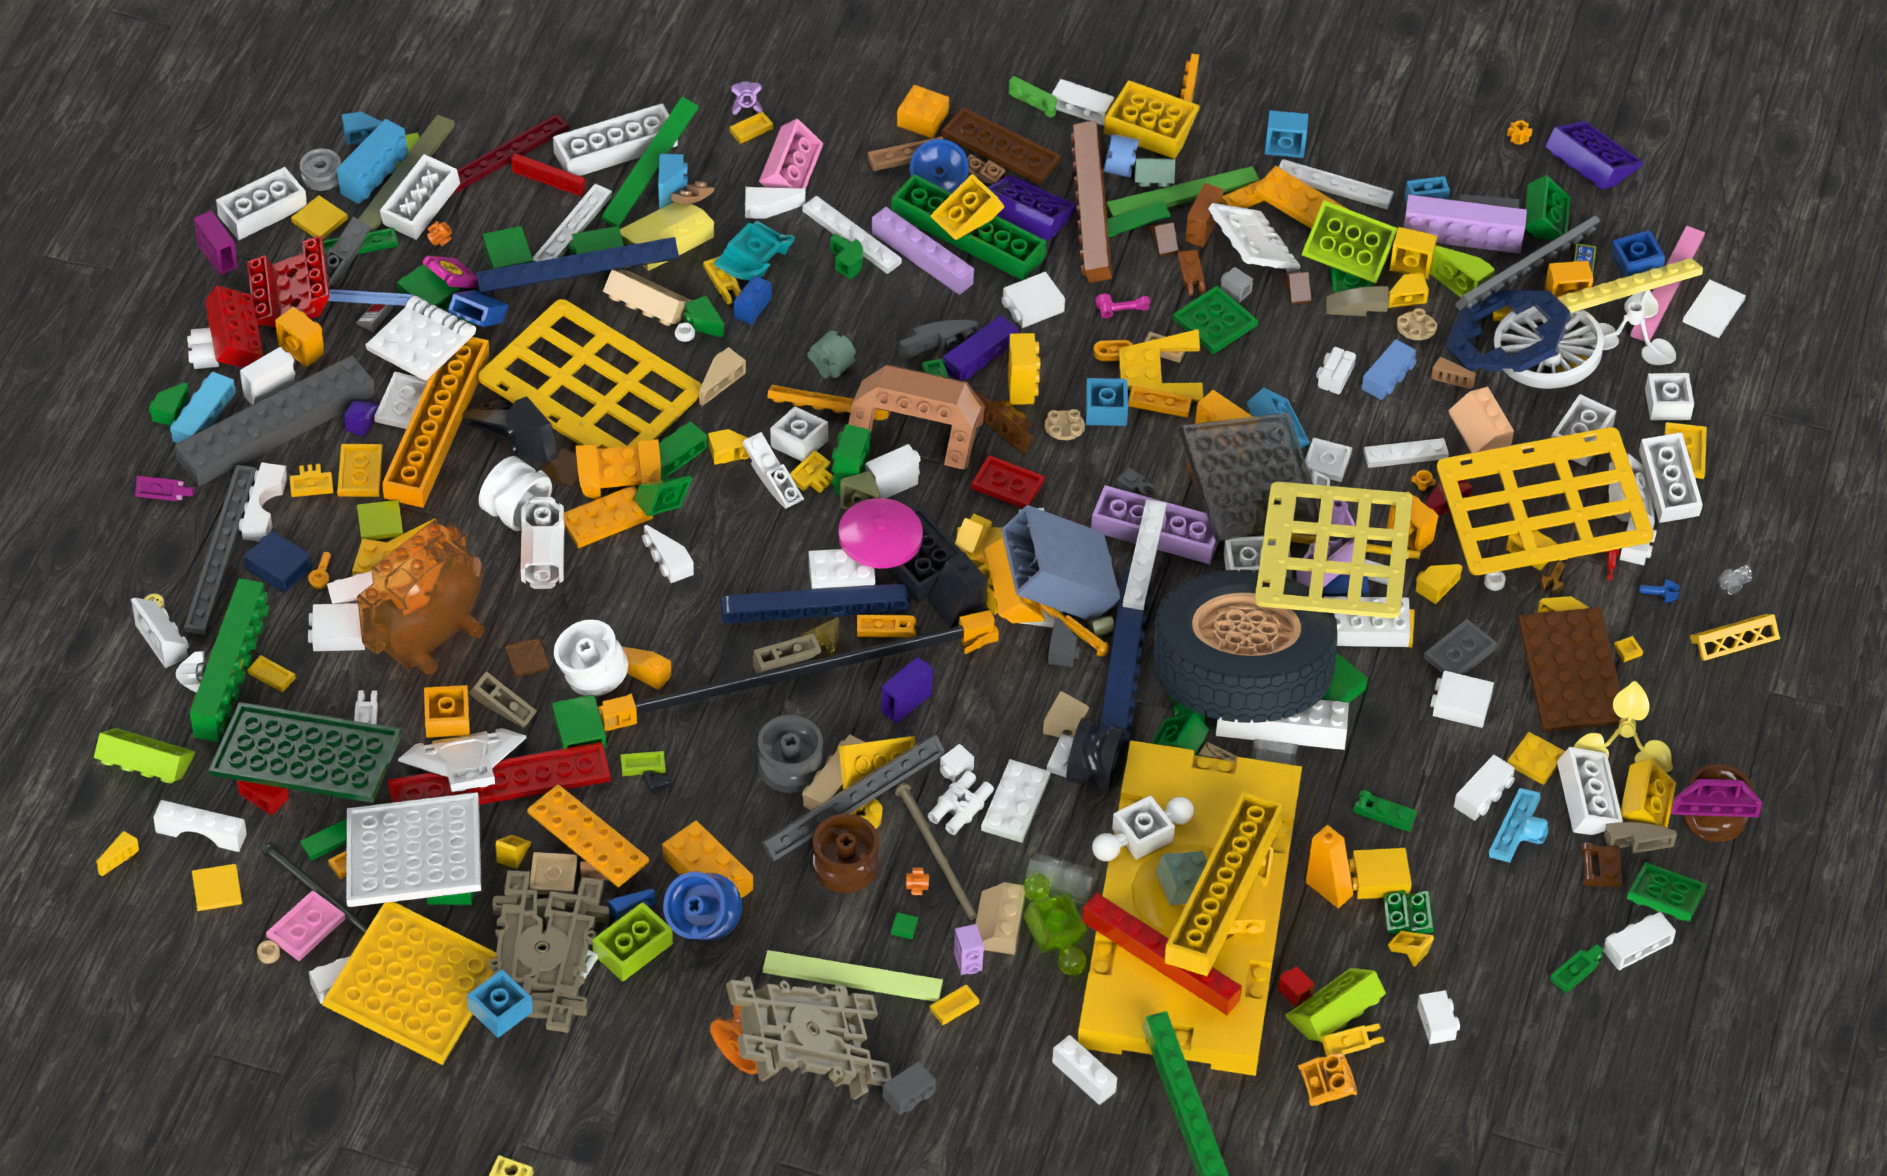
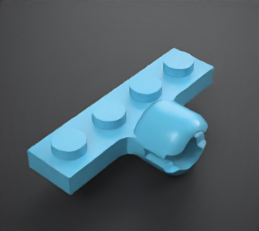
[1489,788,1548,862]

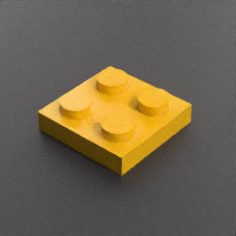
[1507,732,1565,785]

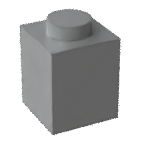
[1221,267,1253,303]

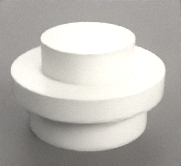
[675,323,695,342]

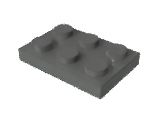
[1423,619,1498,675]

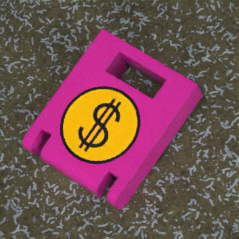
[423,256,479,288]

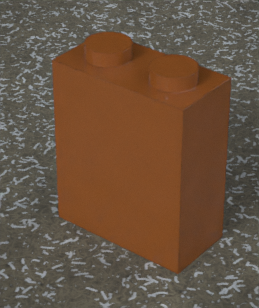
[1185,183,1223,248]

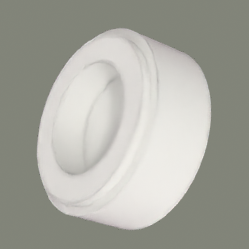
[1484,571,1506,591]

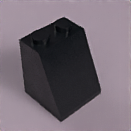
[928,552,988,628]

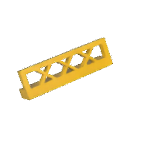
[1690,614,1780,661]

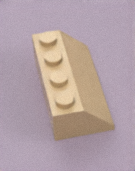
[603,269,692,326]

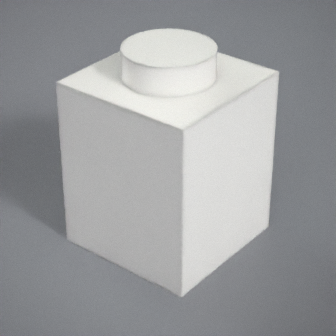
[940,744,974,783]

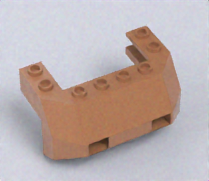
[848,365,985,470]

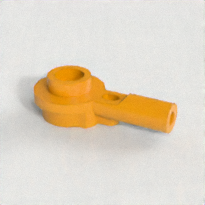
[308,552,331,589]

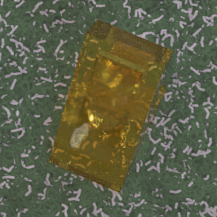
[801,618,839,655]

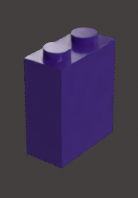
[881,657,933,724]

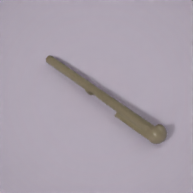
[895,782,977,920]

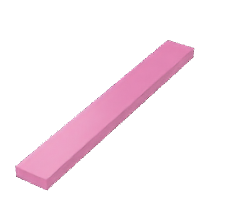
[1630,226,1705,342]

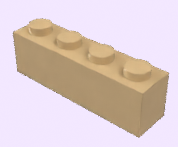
[802,734,864,810]

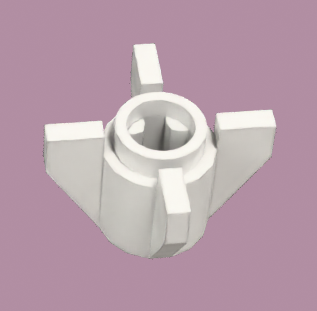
[176,651,207,693]

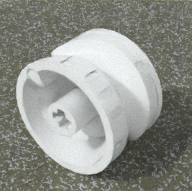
[479,456,552,531]
[554,620,628,697]

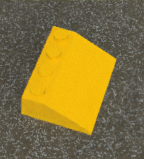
[1104,80,1200,159]

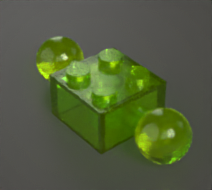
[1023,873,1087,975]

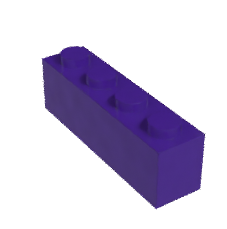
[943,315,1018,381]

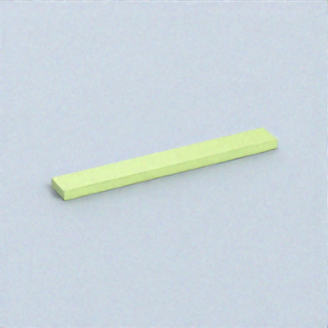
[763,950,943,1002]

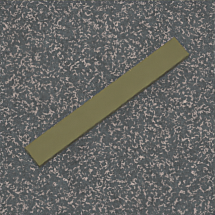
[358,115,455,232]

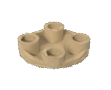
[1397,308,1437,340]
[1044,409,1085,440]

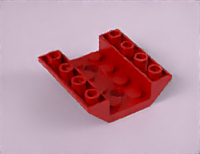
[247,235,330,328]

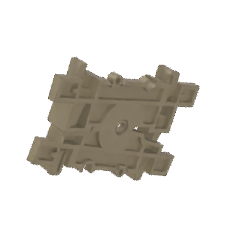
[726,977,892,1100]

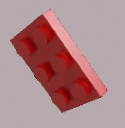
[971,455,1045,508]

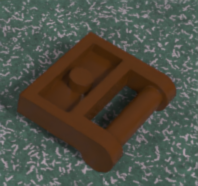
[1580,843,1623,887]

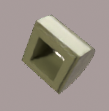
[1087,616,1114,636]

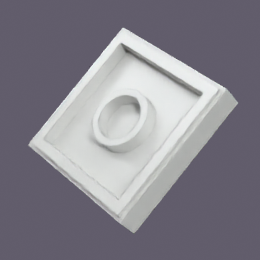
[1302,437,1352,482]

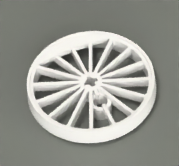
[1494,306,1604,389]

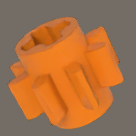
[427,221,452,247]
[906,868,929,895]

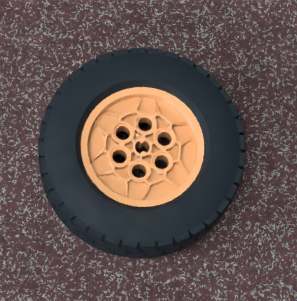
[1153,569,1338,723]

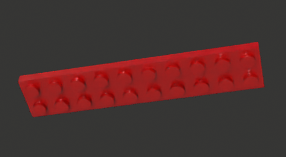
[388,742,611,805]

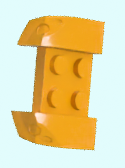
[576,439,661,500]

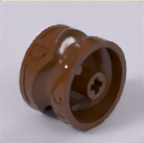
[1683,764,1754,842]
[813,814,879,893]

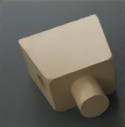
[1043,691,1097,737]

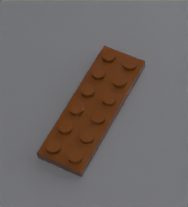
[942,107,1061,184]

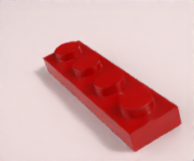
[511,154,586,197]

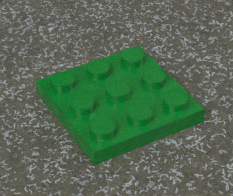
[1172,286,1258,355]
[1627,862,1707,922]

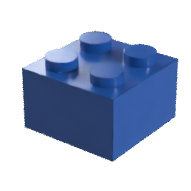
[1613,230,1665,278]

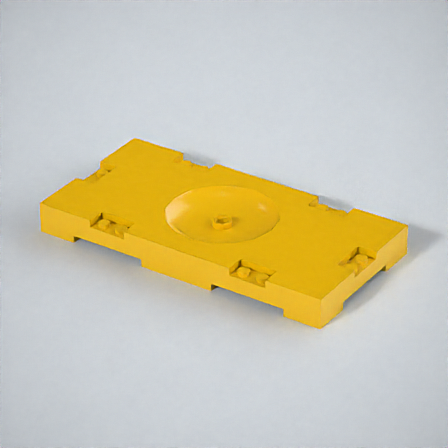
[1078,741,1302,1076]

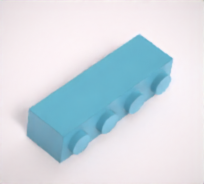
[170,372,235,443]

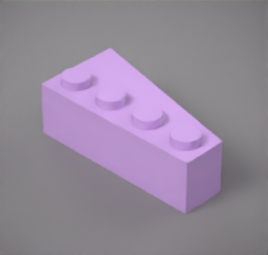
[1296,521,1354,589]

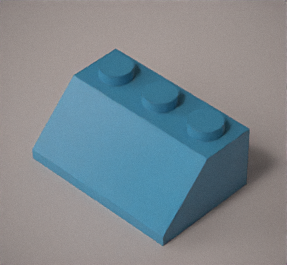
[1246,388,1311,453]

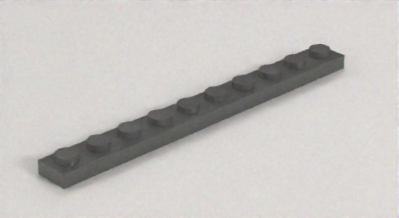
[1455,215,1600,311]
[184,465,257,635]
[761,734,945,861]

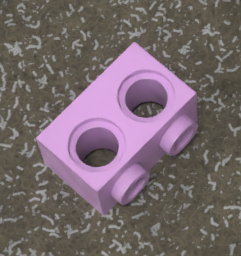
[954,924,984,975]

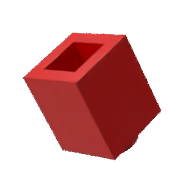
[1278,966,1314,1008]

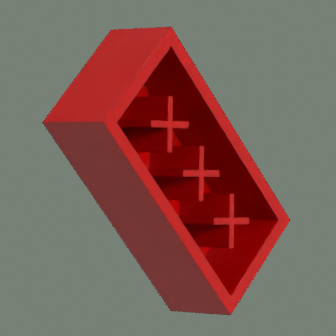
[205,285,263,368]

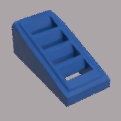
[609,889,656,922]

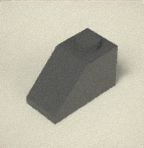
[1048,618,1080,667]

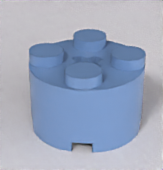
[1103,134,1139,178]

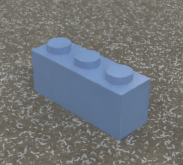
[1362,339,1416,400]

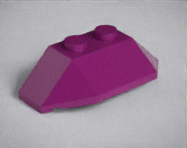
[1671,779,1762,817]

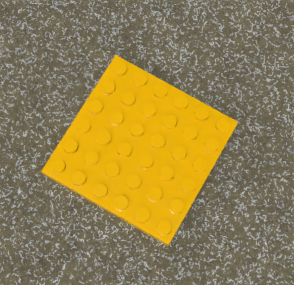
[322,902,497,1065]

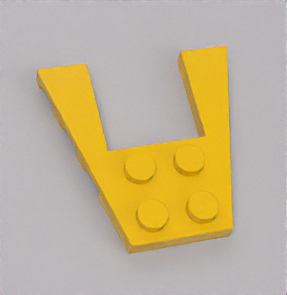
[1119,330,1203,402]

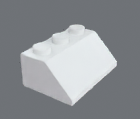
[1608,454,1654,522]
[131,598,189,668]

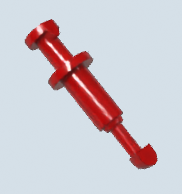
[1605,549,1619,581]

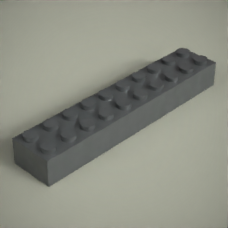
[175,355,375,487]

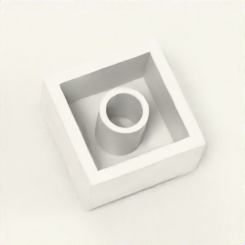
[1645,373,1694,420]
[770,406,828,462]

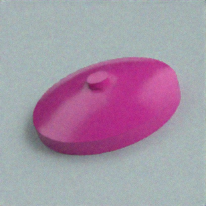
[839,498,923,568]

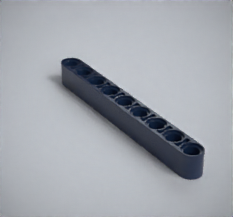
[720,584,909,624]

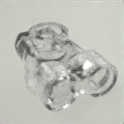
[1719,564,1752,595]

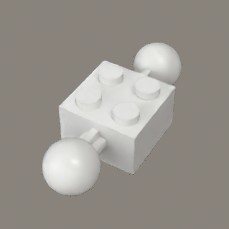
[1092,795,1194,861]

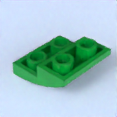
[1383,890,1434,934]

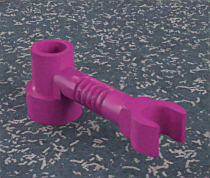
[1095,294,1150,318]

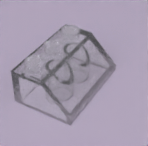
[1024,853,1101,904]

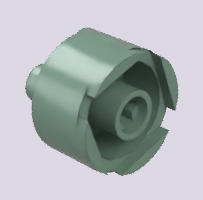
[807,331,856,379]

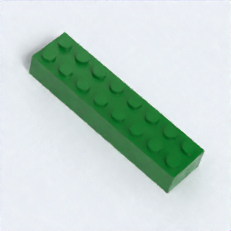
[892,174,1047,281]
[190,578,269,742]

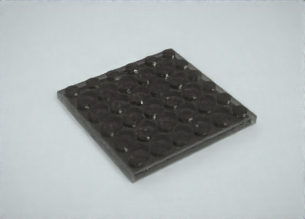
[1179,413,1320,542]

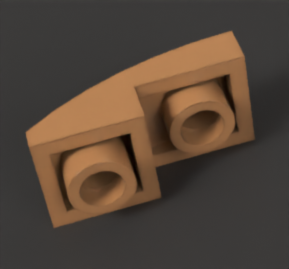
[967,154,1005,184]
[671,181,714,205]

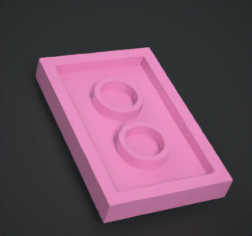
[266,890,346,961]

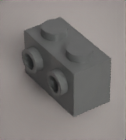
[883,1061,936,1115]

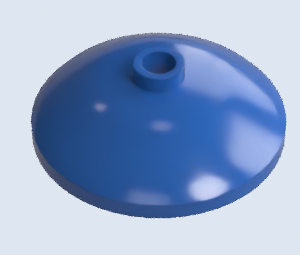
[910,139,969,193]

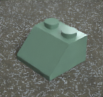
[1134,157,1175,187]

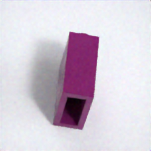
[194,211,238,275]

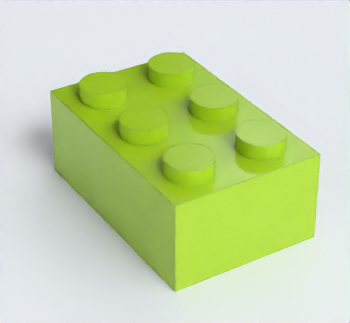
[592,902,673,982]

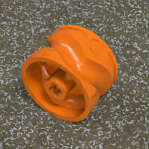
[710,1005,758,1074]

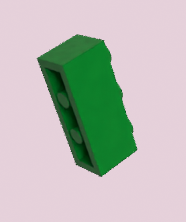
[659,421,707,480]

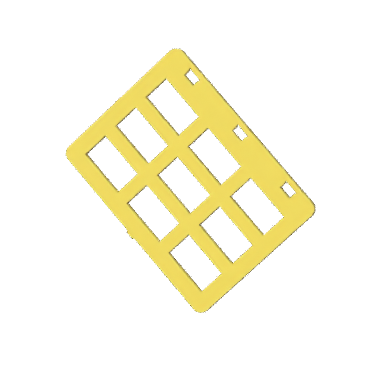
[1255,482,1412,618]

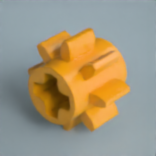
[1507,120,1532,144]

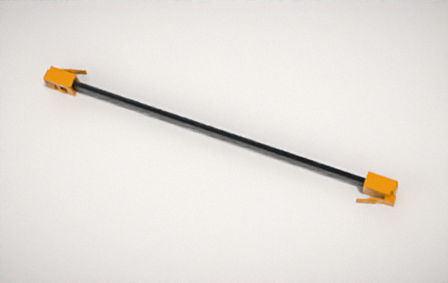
[598,610,999,731]

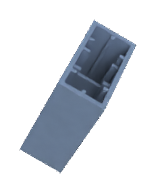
[1001,505,1120,620]

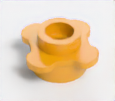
[1411,470,1436,491]

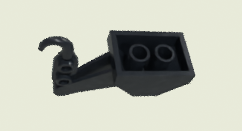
[462,396,559,462]

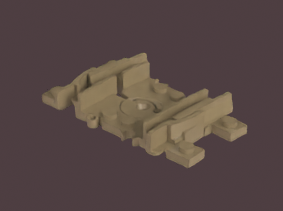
[489,870,610,1033]

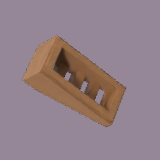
[1431,357,1476,389]

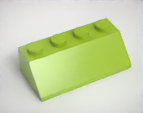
[94,728,195,783]
[1285,968,1386,1042]

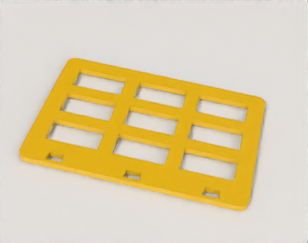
[478,299,702,449]
[1437,427,1654,575]

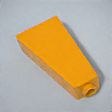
[1306,825,1353,909]

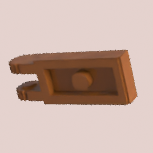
[1177,250,1205,296]

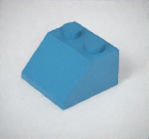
[659,154,688,209]

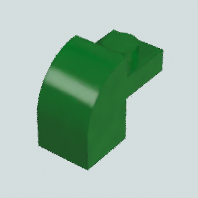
[830,234,863,280]

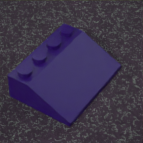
[1545,121,1644,189]
[987,175,1077,241]

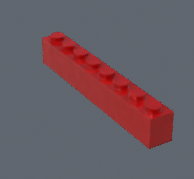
[1082,893,1242,1015]

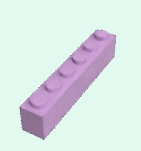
[872,207,974,295]

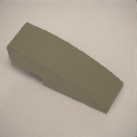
[1326,286,1388,316]
[1604,822,1677,854]

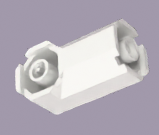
[521,497,565,589]

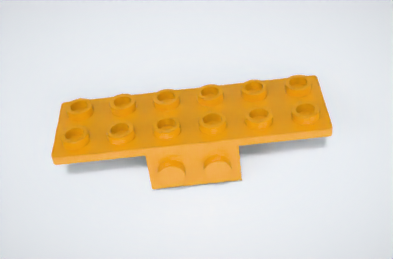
[527,785,649,887]

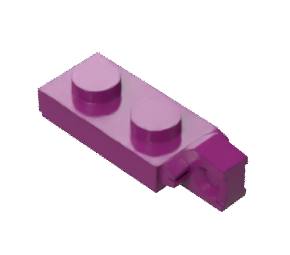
[135,475,195,501]

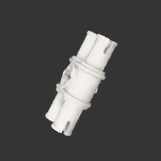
[928,771,994,835]

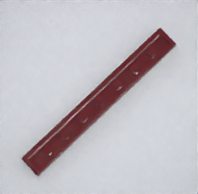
[451,114,569,196]

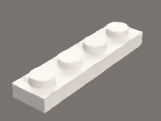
[1364,438,1449,468]

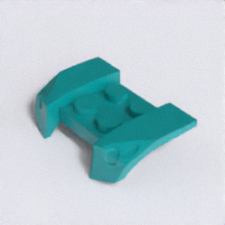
[714,221,795,280]

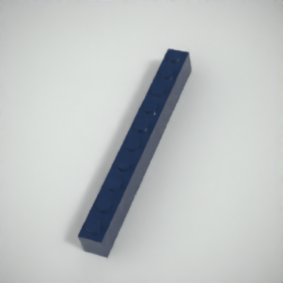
[477,237,679,294]
[1100,569,1152,752]

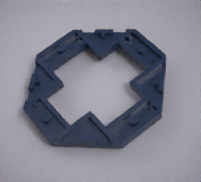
[1446,290,1571,372]

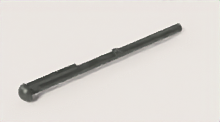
[262,842,369,934]

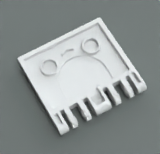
[1208,203,1300,272]
[366,296,476,381]

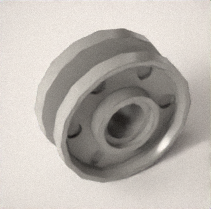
[300,148,341,191]

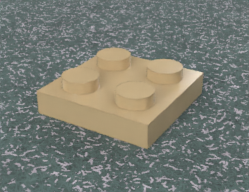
[529,852,578,895]

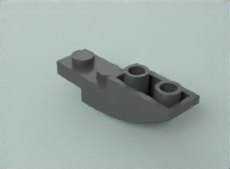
[325,217,371,289]
[899,320,978,360]

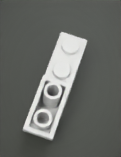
[742,432,804,509]

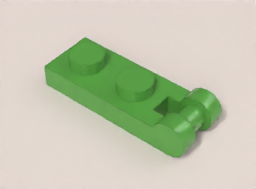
[1009,76,1057,117]

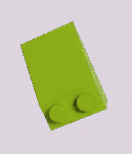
[1430,246,1494,298]

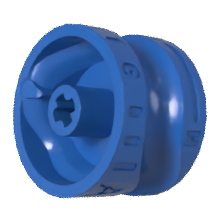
[663,872,742,940]

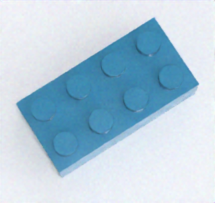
[337,119,408,204]

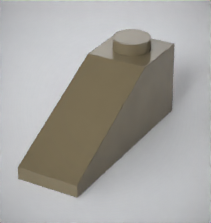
[753,633,821,673]
[468,671,537,728]

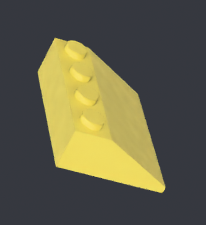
[620,202,714,271]

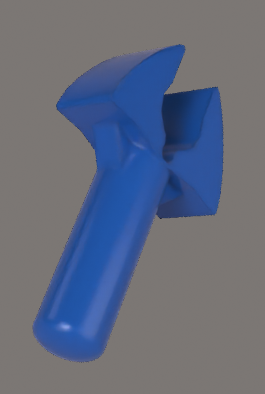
[1639,579,1680,603]

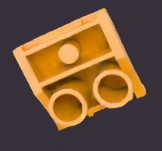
[1298,1053,1357,1106]

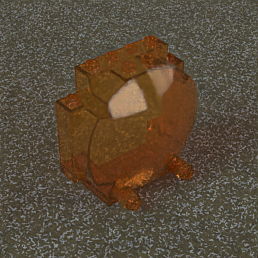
[357,519,485,675]

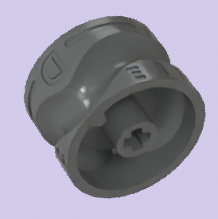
[758,715,823,793]

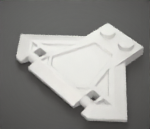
[398,728,526,792]

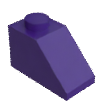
[344,399,379,437]

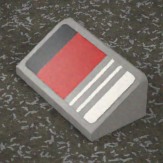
[356,304,396,332]

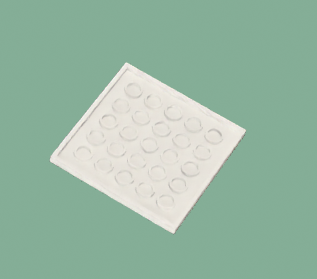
[347,792,481,907]

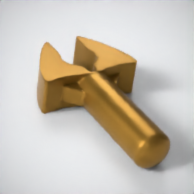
[1541,562,1565,596]

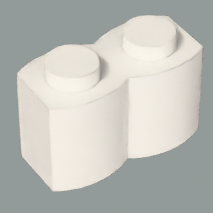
[187,328,219,369]

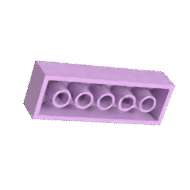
[1404,195,1527,254]
[1091,485,1224,564]

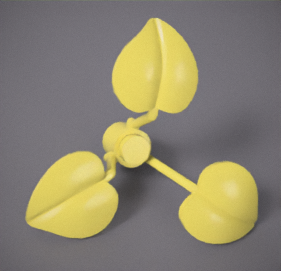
[1573,681,1673,773]

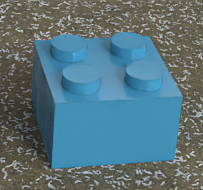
[1265,111,1308,158]
[1086,378,1128,426]
[467,969,533,1038]

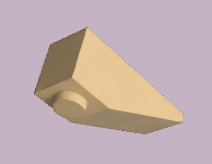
[699,347,746,406]

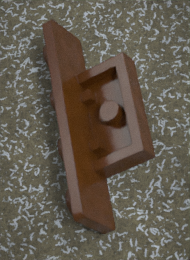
[975,391,1034,453]

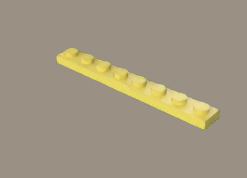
[1557,258,1703,313]

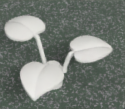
[1582,290,1676,365]

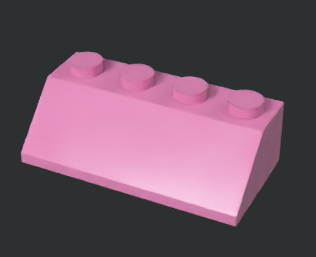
[759,119,824,189]

